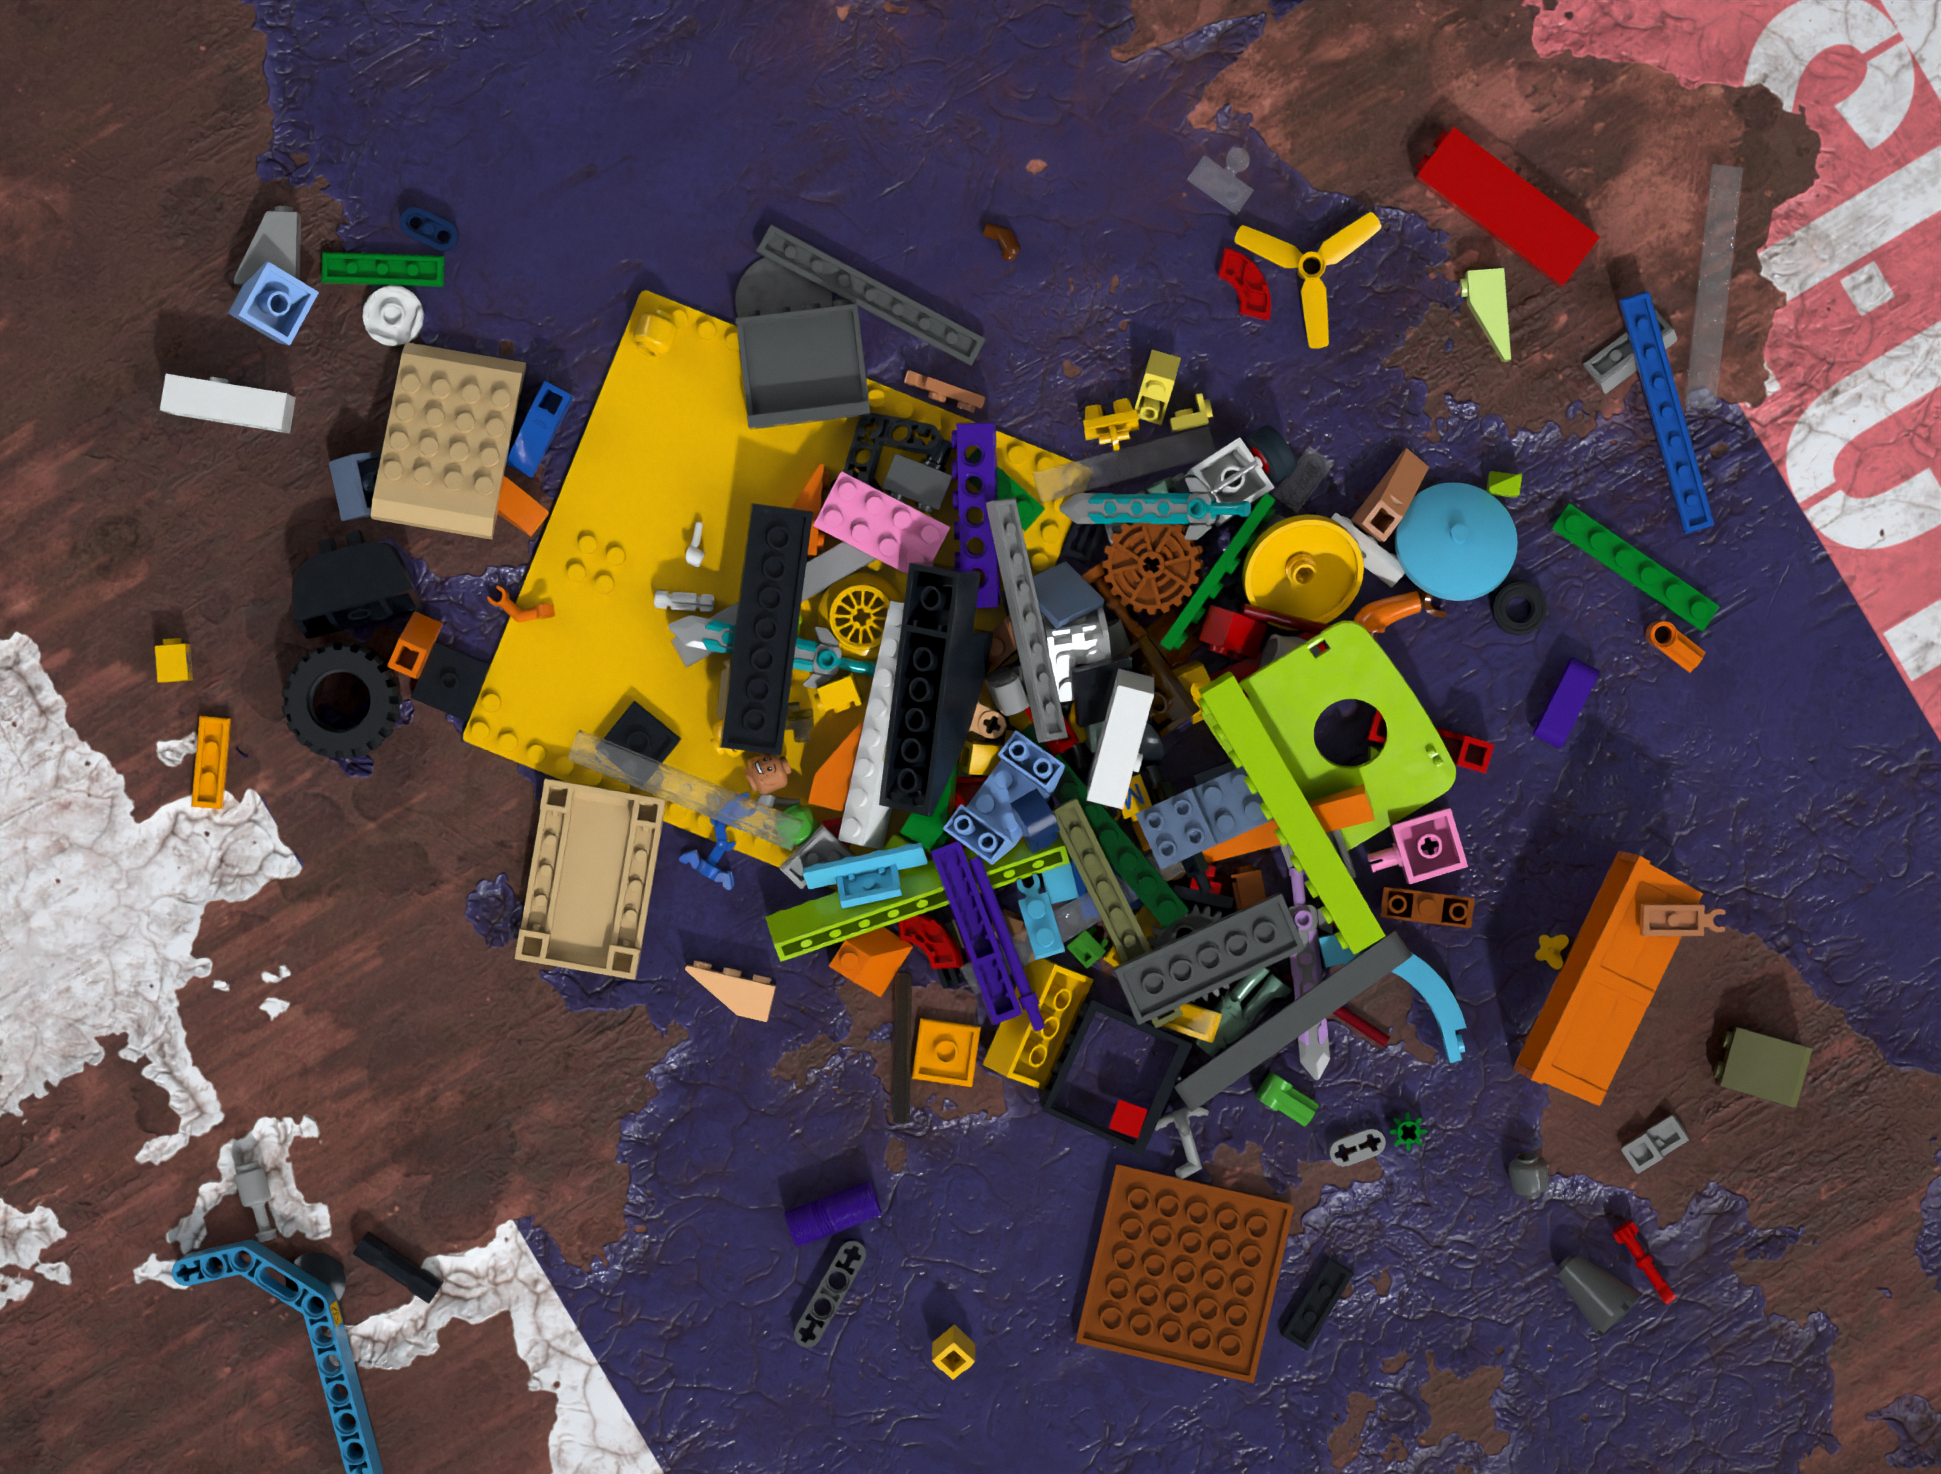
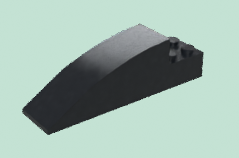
[879,562,994,817]

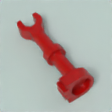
[1611,1220,1676,1305]

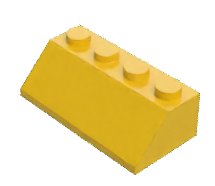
[982,953,1094,1090]

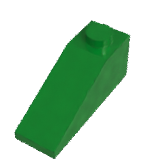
[900,762,959,853]

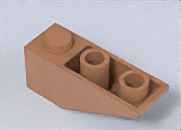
[1351,448,1429,542]

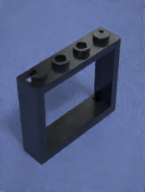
[1039,998,1193,1156]

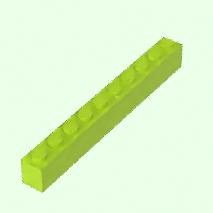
[1197,671,1385,955]
[765,831,1070,962]

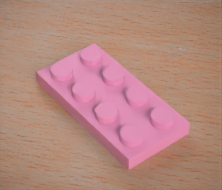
[813,471,950,574]

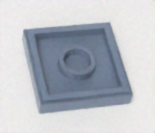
[1033,561,1105,629]

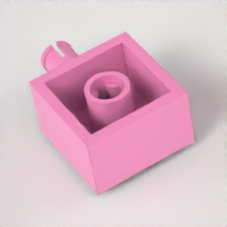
[1367,808,1468,884]

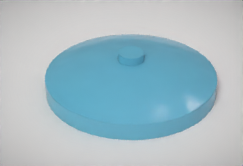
[1395,483,1518,601]

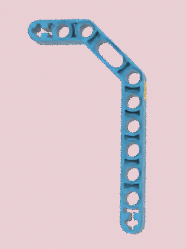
[172,1240,383,1474]

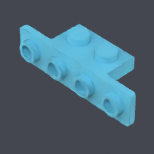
[802,843,928,908]

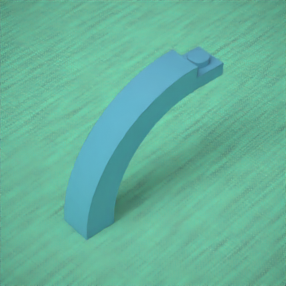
[1318,934,1467,1063]

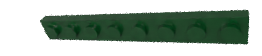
[1019,722,1190,930]

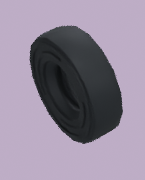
[1491,581,1547,636]

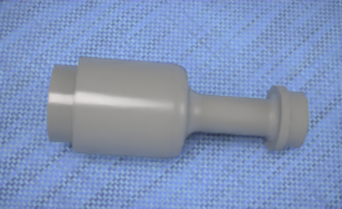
[234,1160,277,1243]

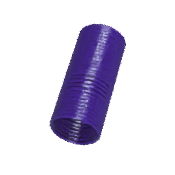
[784,1180,882,1248]

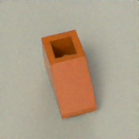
[387,611,443,679]

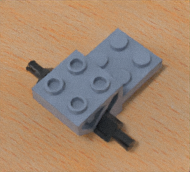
[1135,763,1274,894]

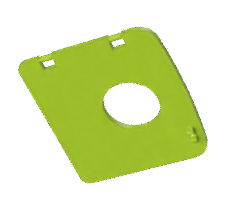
[1202,621,1456,851]

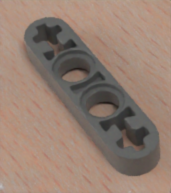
[794,1239,866,1348]

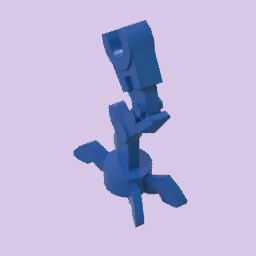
[679,792,757,890]

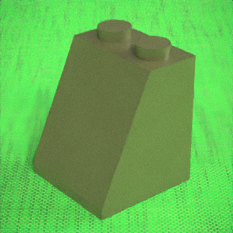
[1713,1026,1812,1108]

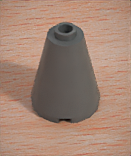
[1558,1254,1643,1338]

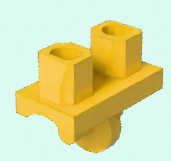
[1083,398,1140,451]

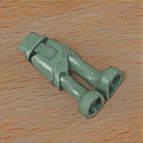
[1194,967,1293,1057]

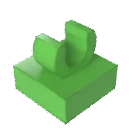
[1066,927,1108,968]

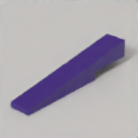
[930,841,1023,1025]

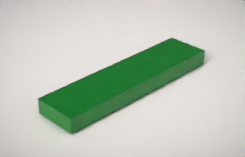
[321,252,445,287]

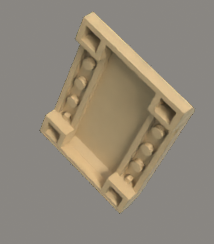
[371,342,526,540]
[515,778,666,980]

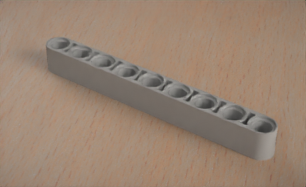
[671,542,877,667]

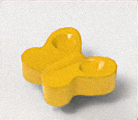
[1535,934,1569,970]

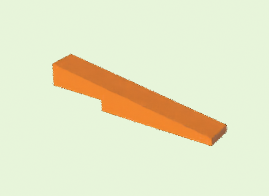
[1202,784,1375,863]

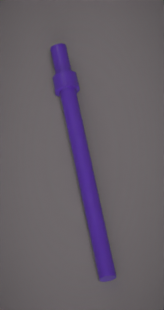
[969,856,1045,1032]

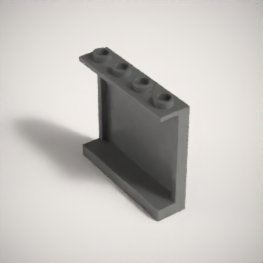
[735,299,870,430]

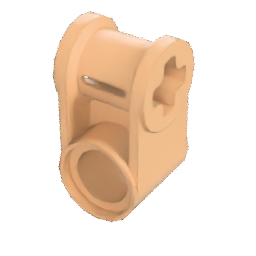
[969,702,1007,739]

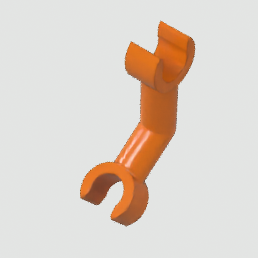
[487,586,555,622]

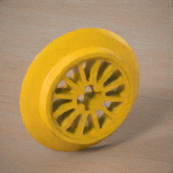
[818,573,904,661]

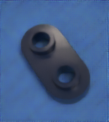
[400,207,459,252]

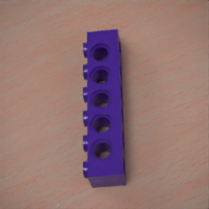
[951,422,1001,608]

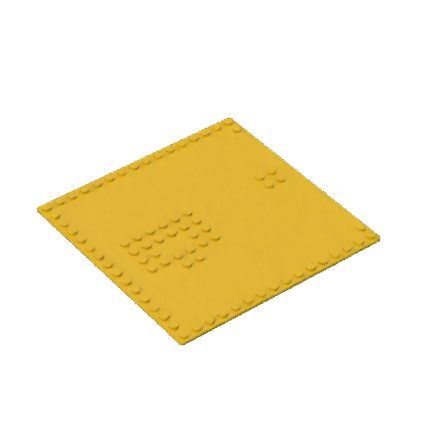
[463,290,1092,891]

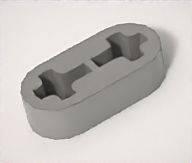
[1329,1128,1386,1167]

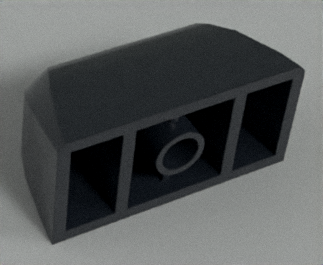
[292,530,424,639]

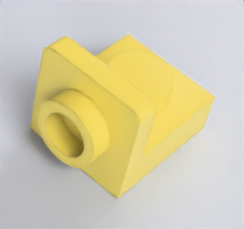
[1169,393,1213,433]

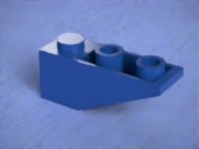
[506,381,575,478]

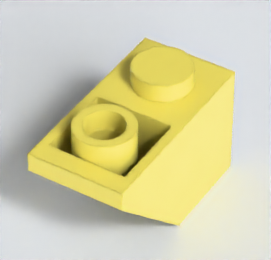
[1134,350,1181,425]

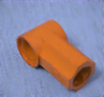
[1645,621,1706,673]

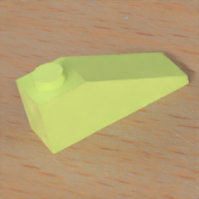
[1460,268,1511,362]

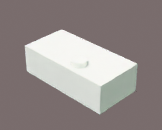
[160,374,296,434]
[1087,669,1154,809]

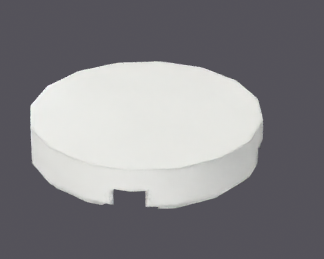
[362,285,424,347]

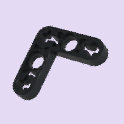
[843,413,944,486]

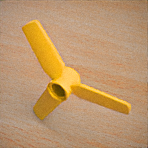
[1234,212,1381,349]

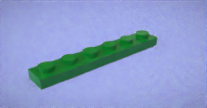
[1160,493,1276,653]
[1551,503,1720,632]

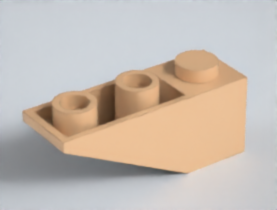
[685,960,776,1022]

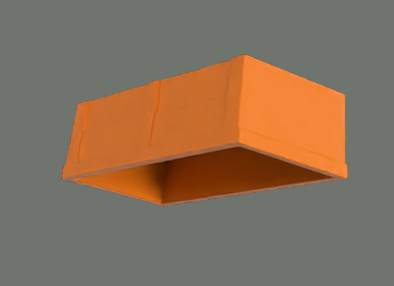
[1512,851,1703,1106]

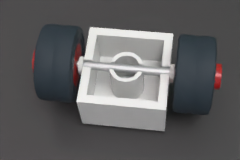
[1168,425,1296,528]

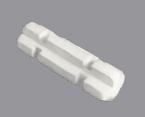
[654,590,714,613]

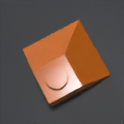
[829,927,913,997]

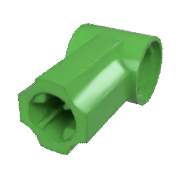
[1254,1071,1319,1127]

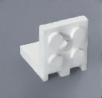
[1041,607,1111,702]

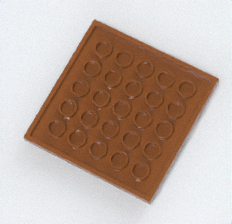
[1075,1163,1295,1383]

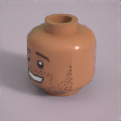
[744,753,791,795]

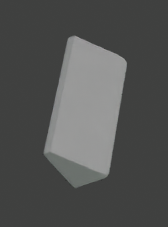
[1583,310,1677,394]

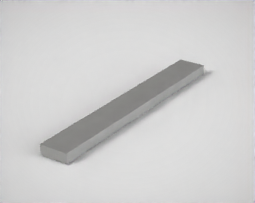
[986,498,1068,743]

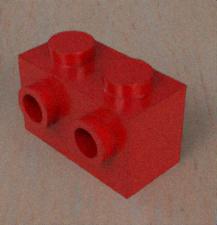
[1199,605,1267,661]

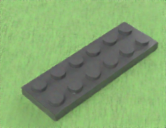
[1113,892,1305,1025]

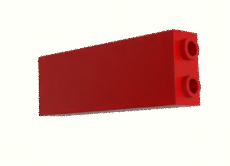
[1414,127,1600,288]

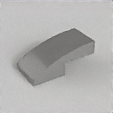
[1621,1113,1690,1174]

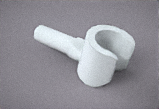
[686,522,705,567]

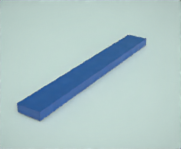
[1618,291,1714,534]

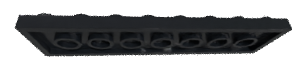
[719,503,813,755]

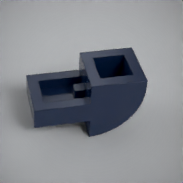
[1010,788,1060,854]

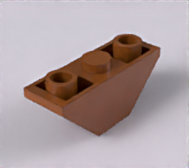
[1380,887,1475,929]

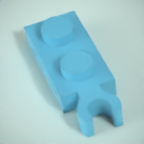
[1017,874,1065,960]

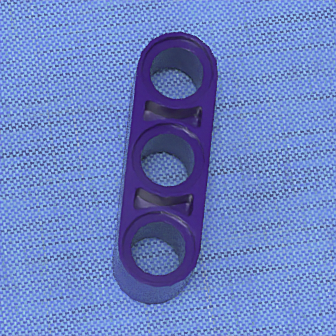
[1532,657,1600,749]

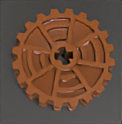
[1103,523,1205,615]

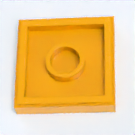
[912,1018,981,1087]

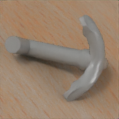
[1155,1106,1209,1179]

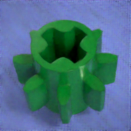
[1388,1112,1427,1151]

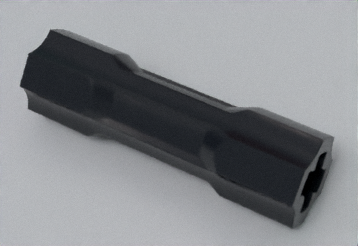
[353,1231,444,1304]

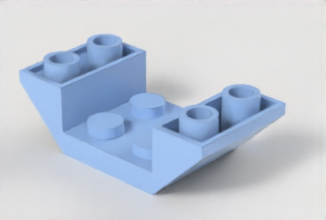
[943,730,1065,865]

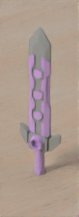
[1288,868,1333,1080]

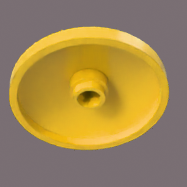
[1242,515,1364,630]

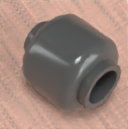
[1508,1152,1550,1199]

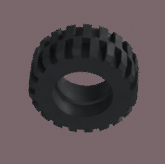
[281,643,402,759]

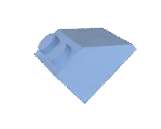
[228,261,319,345]

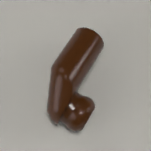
[983,222,1020,261]

